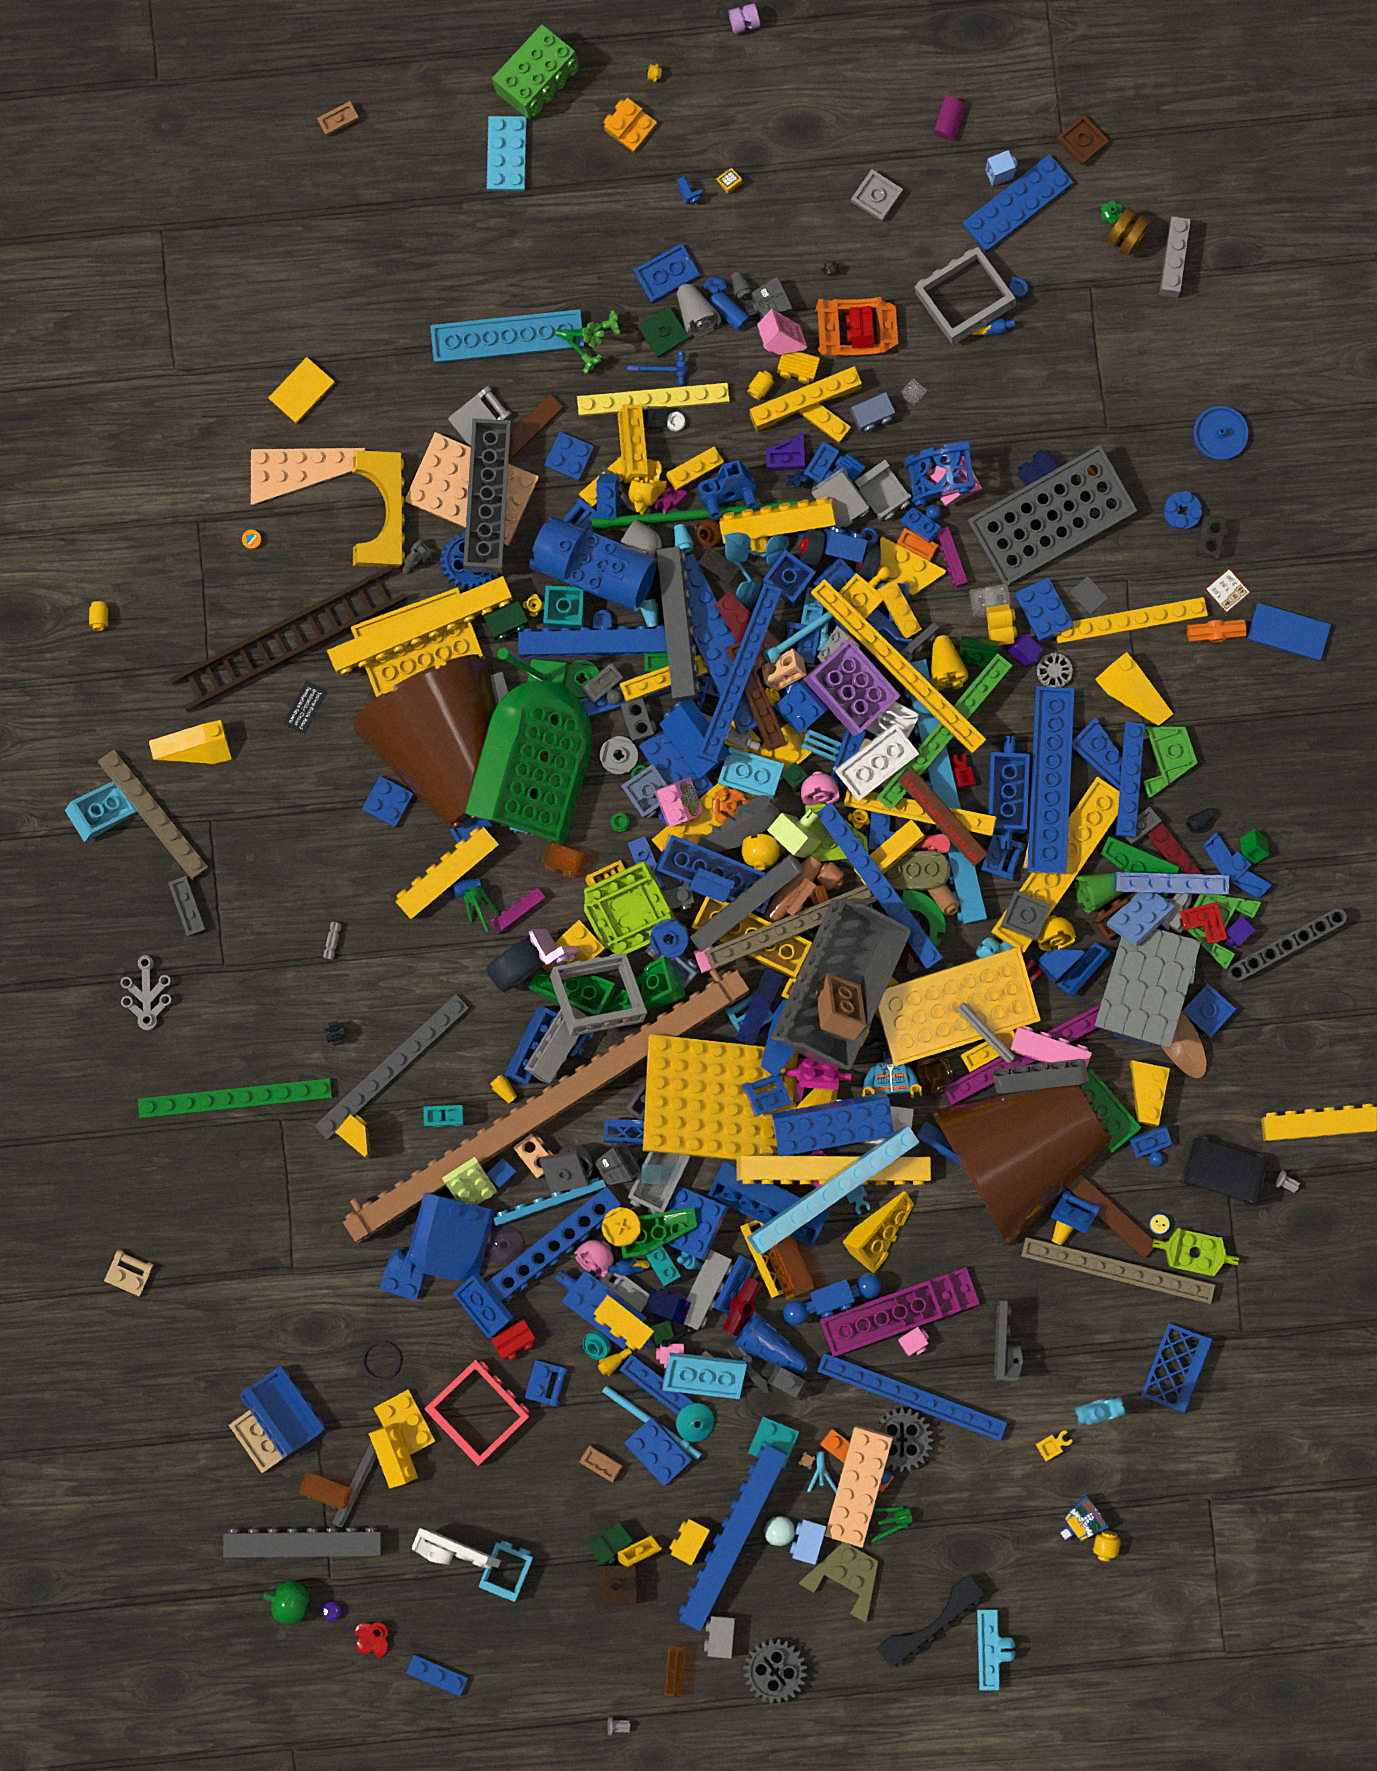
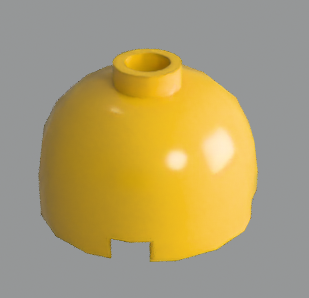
[742,834,781,870]
[1037,916,1076,951]

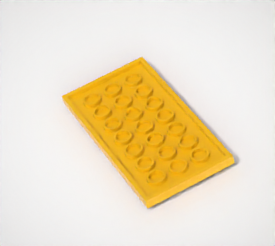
[877,947,1041,1066]

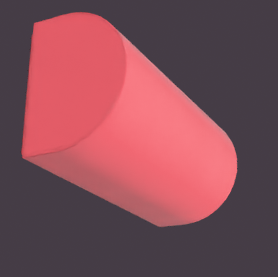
[915,834,950,853]

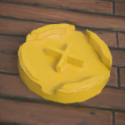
[602,1207,641,1247]

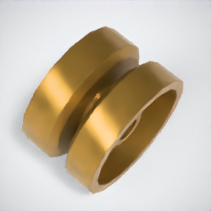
[1106,207,1151,256]

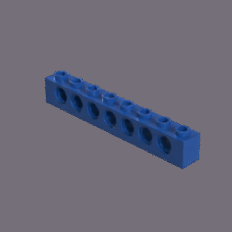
[487,1187,621,1303]

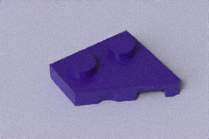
[766,432,805,470]

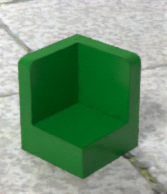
[1240,829,1269,864]

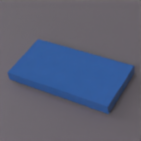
[1246,603,1331,662]

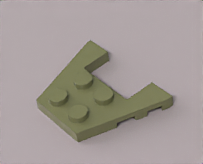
[799,1542,878,1622]

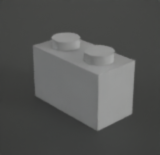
[704,1616,735,1658]

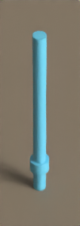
[602,1385,702,1460]

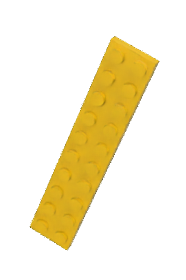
[652,723,819,852]
[991,777,1119,954]

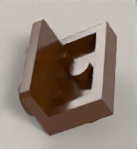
[1094,898,1129,940]

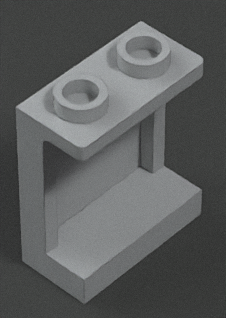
[854,460,912,522]
[812,467,870,528]

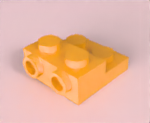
[604,98,657,153]

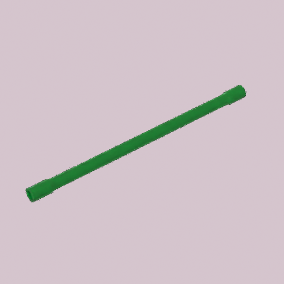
[591,500,799,529]

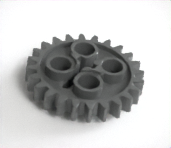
[874,1408,934,1472]
[743,1639,807,1704]

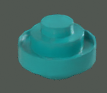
[583,1331,611,1360]

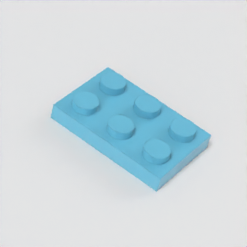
[718,747,784,801]

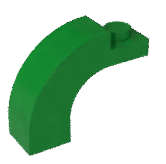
[902,890,946,948]

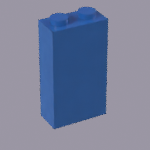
[659,699,731,779]

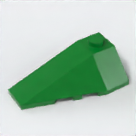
[608,957,685,1013]
[529,971,615,1017]
[622,1207,697,1259]

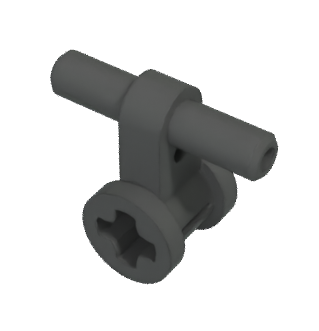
[402,538,436,574]

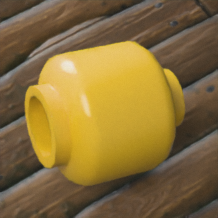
[1093,1531,1121,1561]

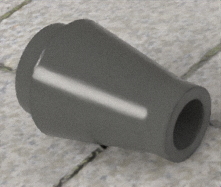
[731,271,753,301]

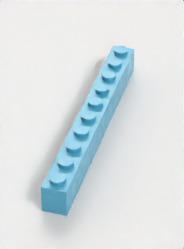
[747,1126,920,1254]

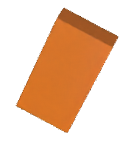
[896,528,938,562]

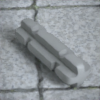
[323,922,341,960]

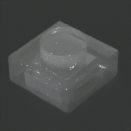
[900,378,927,406]

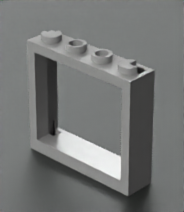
[915,247,1016,345]
[550,953,647,1036]

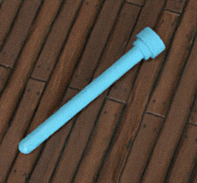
[763,611,834,664]

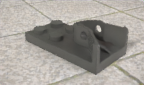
[994,1301,1023,1381]

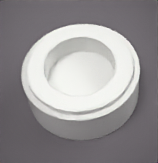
[667,412,685,432]

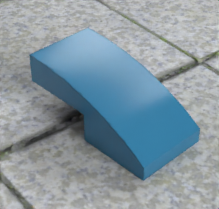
[801,587,823,627]

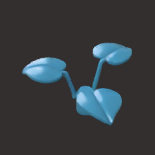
[724,532,789,608]

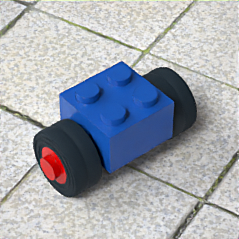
[800,526,881,579]

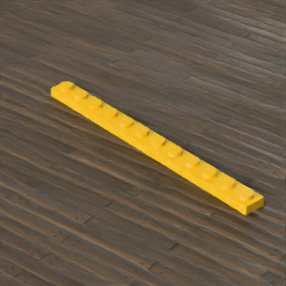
[811,579,986,754]

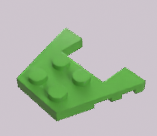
[1143,726,1198,798]
[1187,894,1261,969]

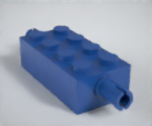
[987,736,1030,851]
[554,1270,655,1350]

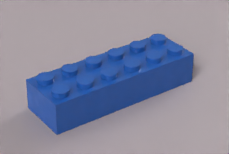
[655,834,770,914]
[771,1092,895,1156]
[708,1161,829,1247]

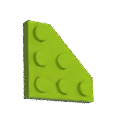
[805,804,868,862]

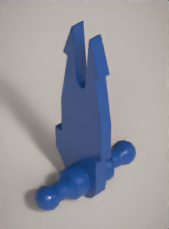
[627,350,688,386]

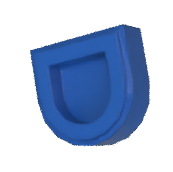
[1009,276,1028,298]
[593,610,612,630]

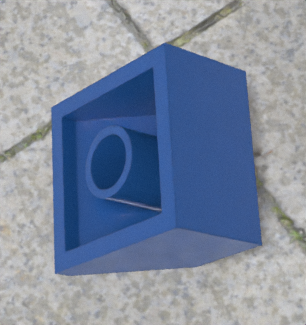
[1038,949,1084,983]

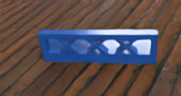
[603,1119,644,1144]
[916,1121,963,1167]

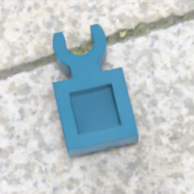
[846,1185,870,1215]

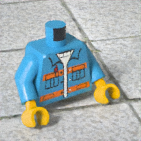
[862,1051,922,1098]

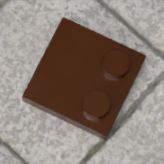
[1056,114,1109,166]

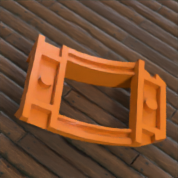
[815,297,898,356]

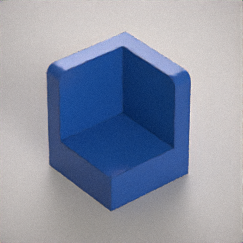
[487,1158,517,1189]

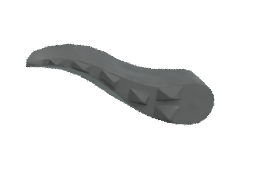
[697,795,780,853]

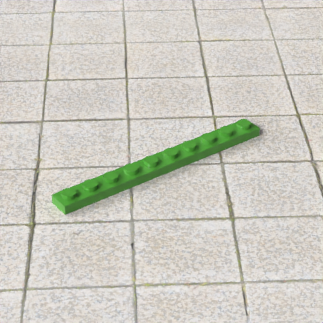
[876,654,1012,811]

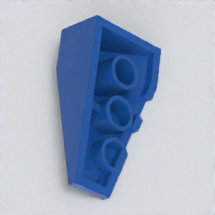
[760,999,794,1077]

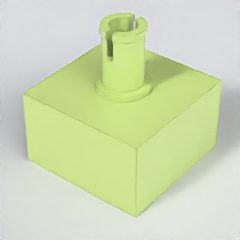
[767,808,822,858]

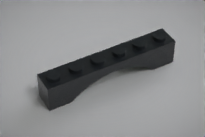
[876,1574,984,1668]

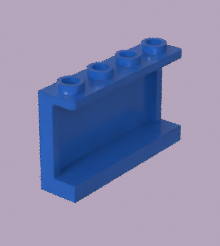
[239,1366,325,1459]

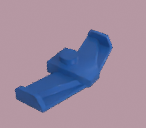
[1203,832,1272,899]

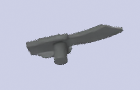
[602,467,637,513]
[728,1345,768,1393]

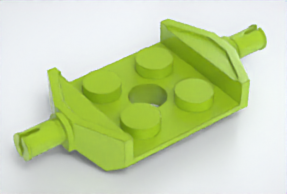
[1152,1228,1239,1276]

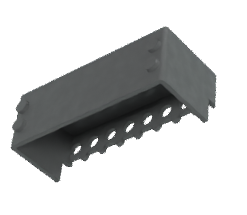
[771,899,911,1070]

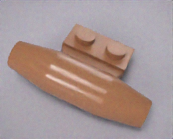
[764,855,822,923]

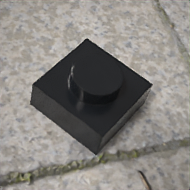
[647,406,667,427]

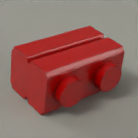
[846,306,875,349]
[491,1319,536,1361]

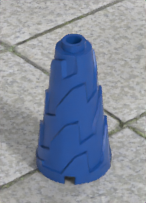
[733,1312,808,1375]

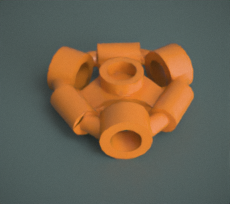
[712,787,750,824]

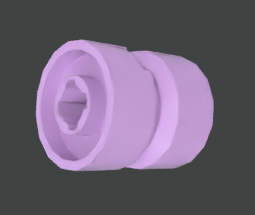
[728,3,760,34]

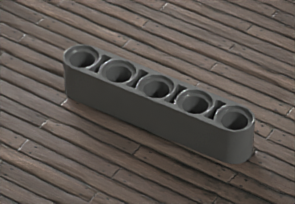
[992,1059,1089,1093]

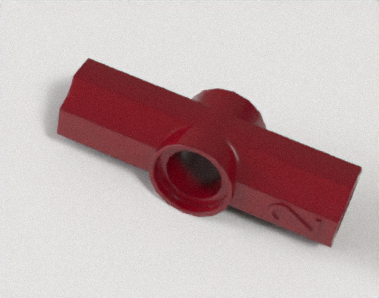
[722,1277,762,1337]

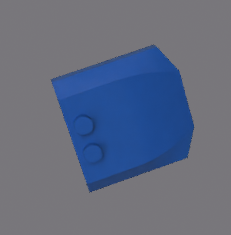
[407,1193,496,1282]

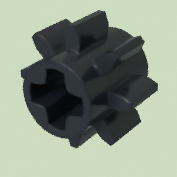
[324,1021,347,1046]

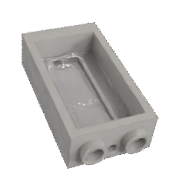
[628,1152,691,1214]

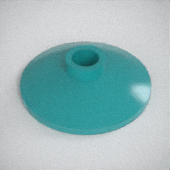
[676,1403,714,1442]

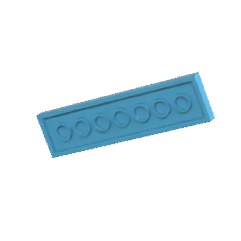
[430,309,584,364]

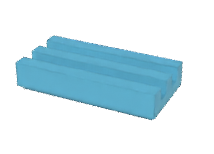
[801,730,842,761]

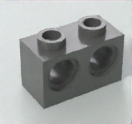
[621,698,657,743]

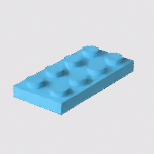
[487,116,526,191]
[662,1352,746,1399]

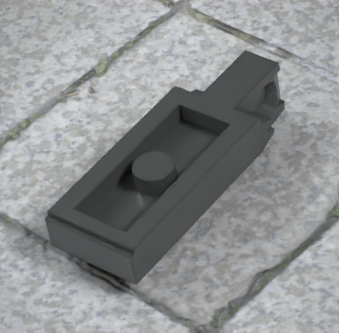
[900,623,939,663]

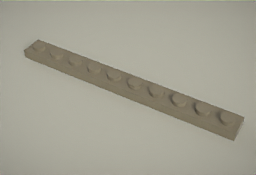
[704,885,878,970]
[1021,1238,1215,1304]

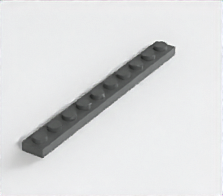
[314,994,469,1140]

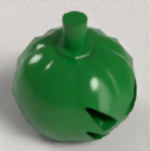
[263,1581,309,1625]

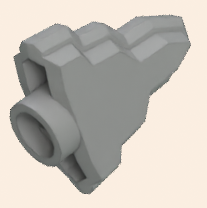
[1159,894,1193,933]

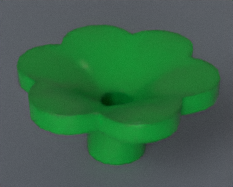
[1101,200,1123,224]

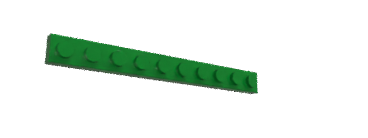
[138,1078,332,1119]

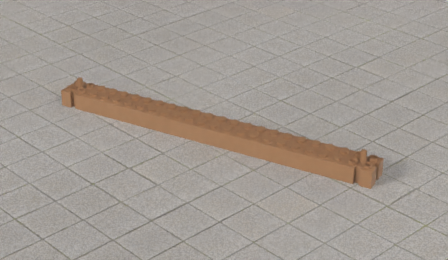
[343,969,749,1244]

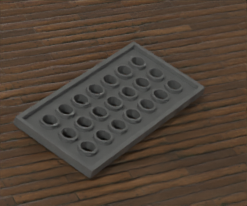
[967,445,1137,586]

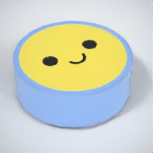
[1149,1214,1170,1234]

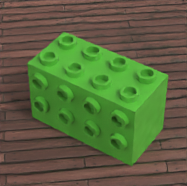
[492,25,579,120]

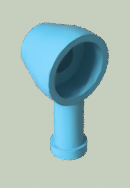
[816,620,830,651]

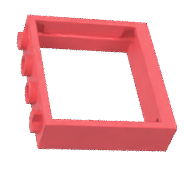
[425,1360,530,1466]

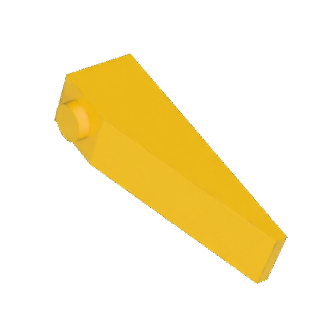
[1095,652,1173,726]

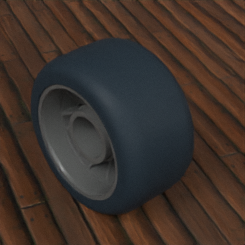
[486,937,545,992]

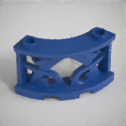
[904,441,975,507]

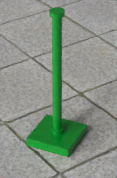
[498,648,569,687]

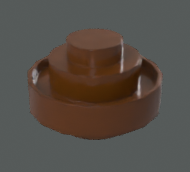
[695,518,722,547]

